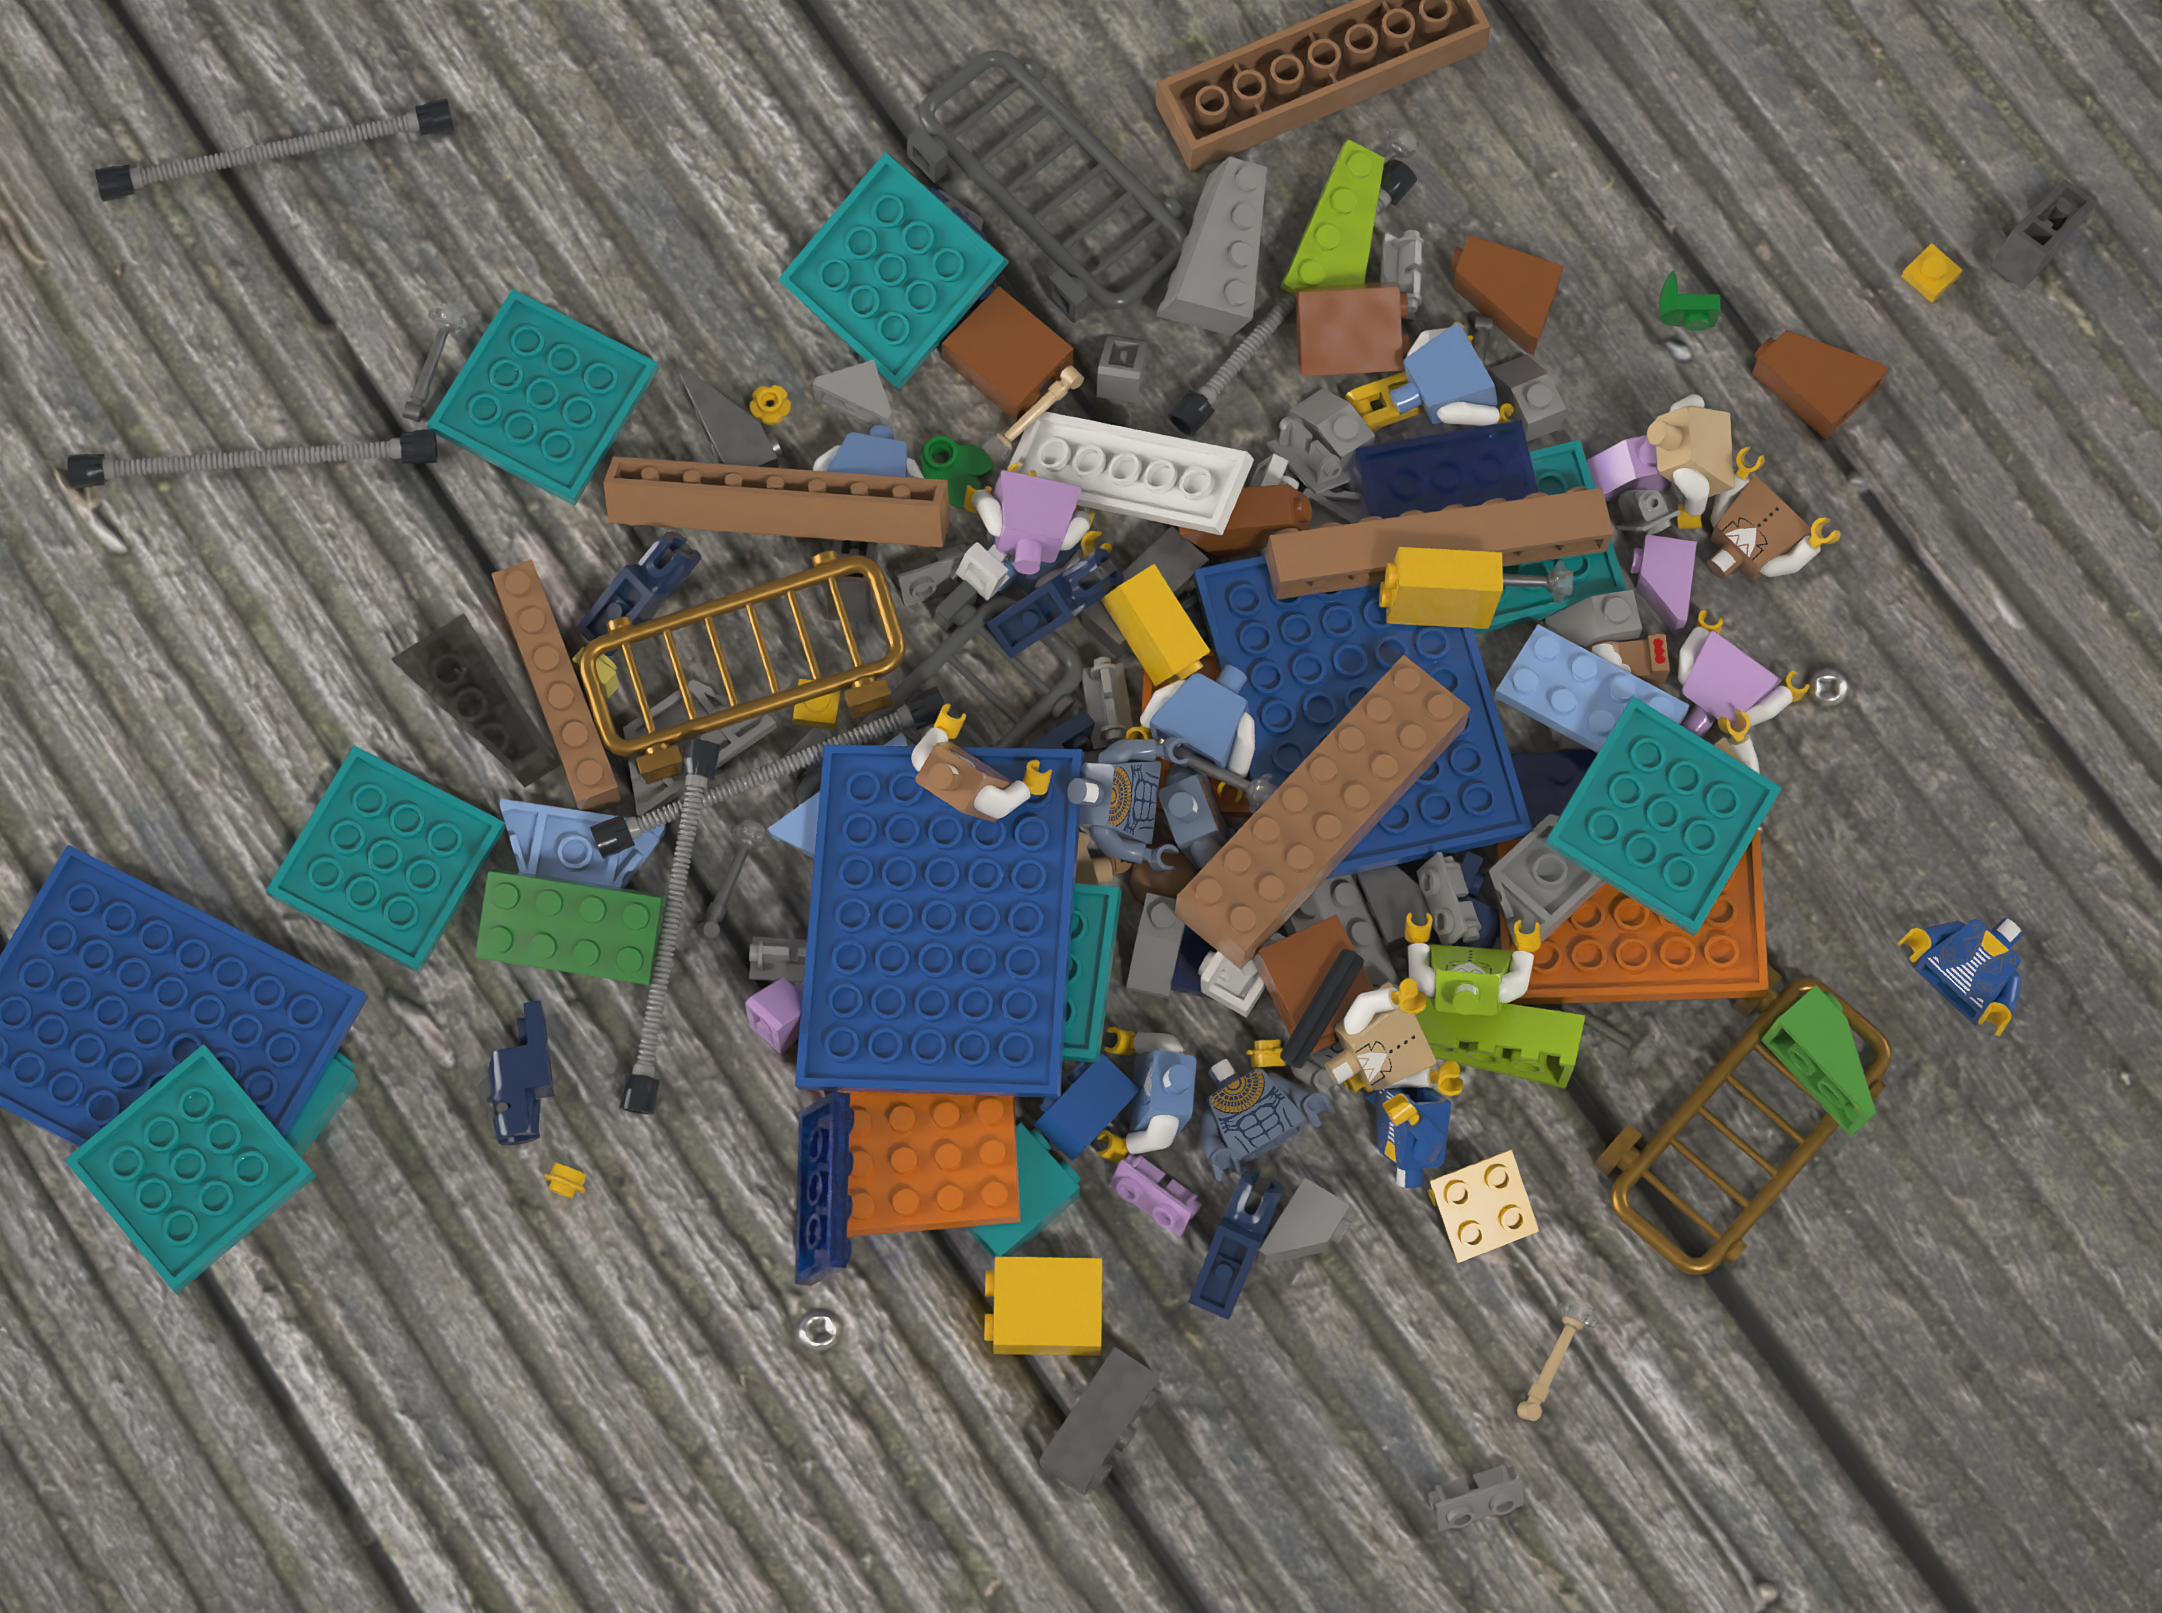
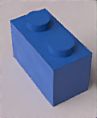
[1034,1053,1140,1161]

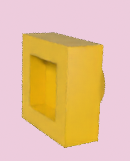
[1901,243,1962,303]
[793,679,842,730]

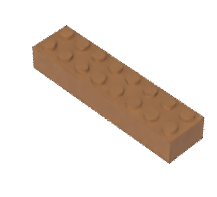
[1155,0,1491,172]
[1174,655,1471,970]

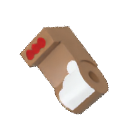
[1586,634,1670,685]

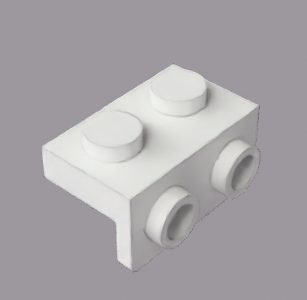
[1198,932,1286,1017]

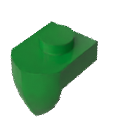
[1659,271,1720,331]

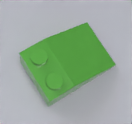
[1761,985,1876,1138]

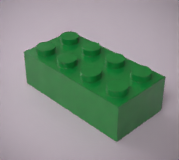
[475,868,667,985]

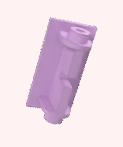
[1109,1154,1203,1237]

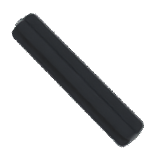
[1280,949,1364,1069]

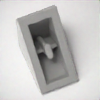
[1097,335,1148,403]
[813,360,893,429]

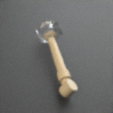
[981,366,1084,465]
[1517,1298,1598,1421]

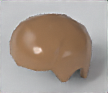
[1128,840,1198,904]

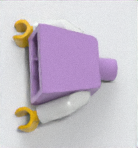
[963,470,1095,575]
[1678,610,1810,738]

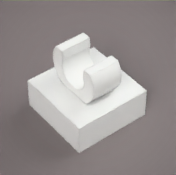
[1249,454,1299,490]
[956,542,1010,601]

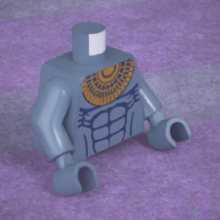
[1067,737,1190,872]
[1158,764,1231,869]
[1200,1058,1335,1181]

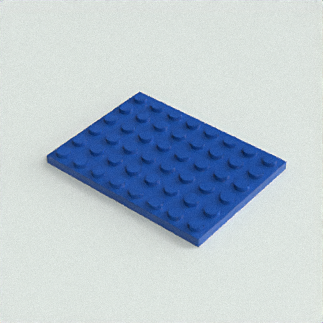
[1192,555,1533,880]
[795,745,1085,1098]
[0,845,368,1148]

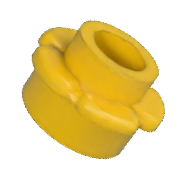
[749,385,791,425]
[1246,1039,1286,1067]
[544,1163,587,1199]

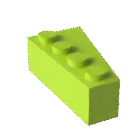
[1415,991,1586,1089]

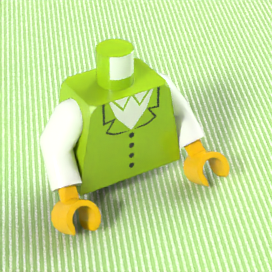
[1404,912,1541,1016]

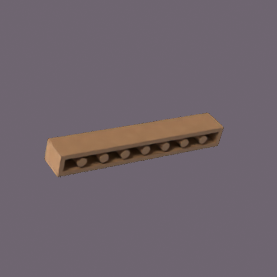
[603,456,950,547]
[1265,487,1614,600]

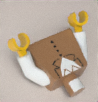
[1707,446,1841,580]
[911,704,1052,823]

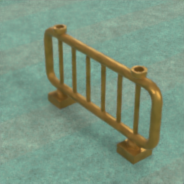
[579,551,906,785]
[1594,965,1892,1276]

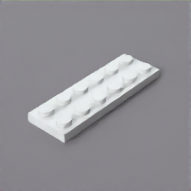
[1007,411,1254,535]

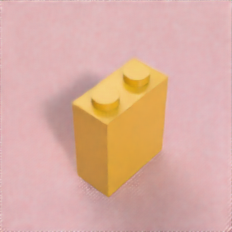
[1379,547,1503,629]
[1100,564,1210,686]
[984,1257,1102,1356]

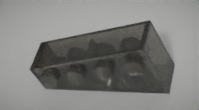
[391,613,561,788]

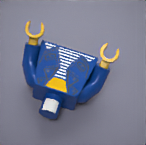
[1898,918,2023,1036]
[1344,1074,1451,1188]

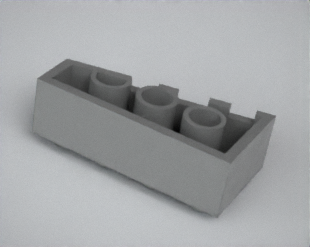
[1156,156,1267,336]

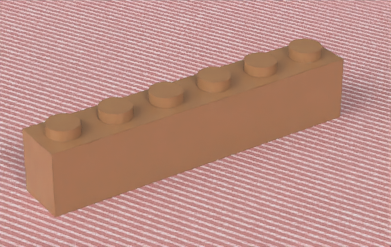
[491,559,622,813]

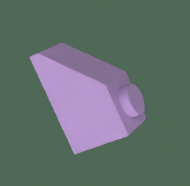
[1586,435,1673,502]
[1630,534,1697,635]
[745,978,803,1055]

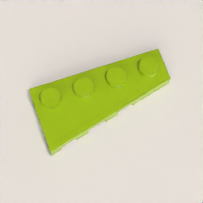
[1280,139,1385,295]

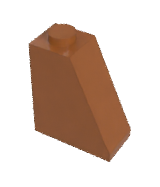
[1449,235,1564,355]
[1752,330,1889,440]
[1179,484,1312,559]

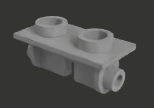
[1381,230,1424,322]
[1267,416,1350,495]
[1616,489,1681,535]
[892,542,973,607]
[1082,657,1133,750]
[1416,852,1482,946]
[749,936,807,983]
[1428,1465,1524,1532]

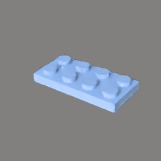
[1495,624,1689,753]

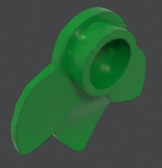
[920,436,994,510]

